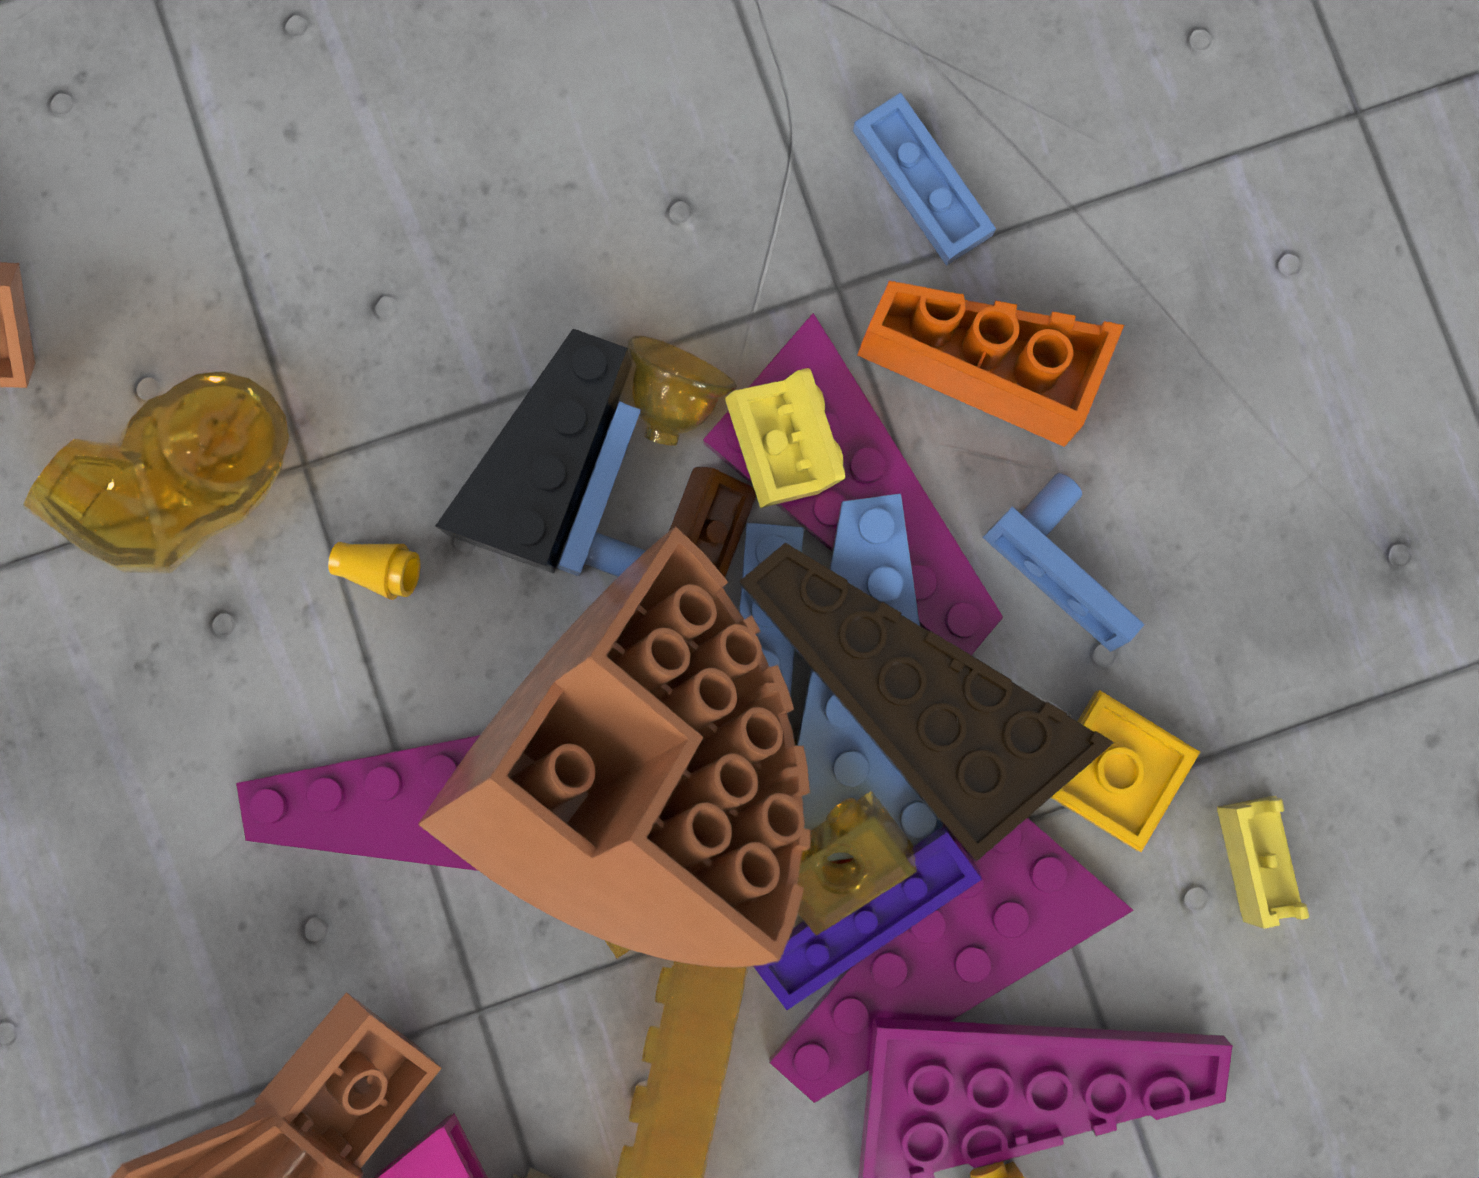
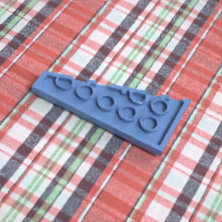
[797,494,944,865]

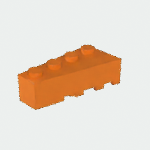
[857,280,1124,447]

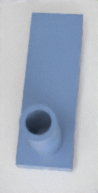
[557,401,646,577]
[982,473,1145,652]

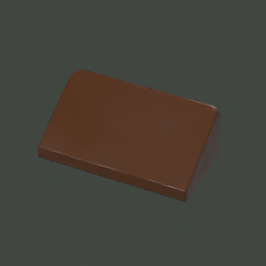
[669,467,756,577]

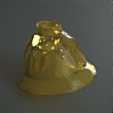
[627,336,737,446]

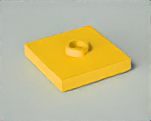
[1051,690,1200,852]

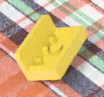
[725,368,845,508]

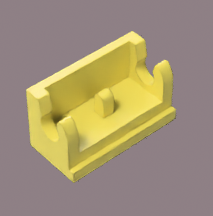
[1217,796,1310,929]

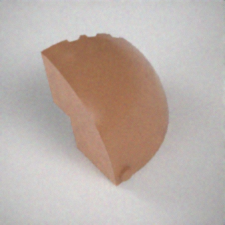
[418,526,811,967]

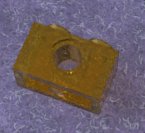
[797,791,917,936]

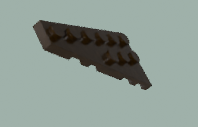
[739,542,1115,862]

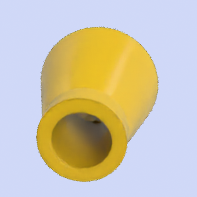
[328,542,421,600]

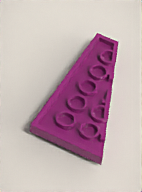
[703,313,1003,655]
[236,735,480,871]
[769,818,1134,1103]
[858,1018,1233,1178]

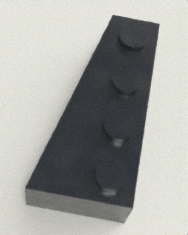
[435,329,632,574]

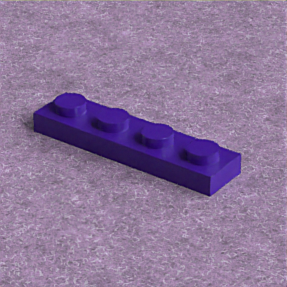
[753,826,982,1010]

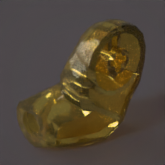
[23,371,289,574]

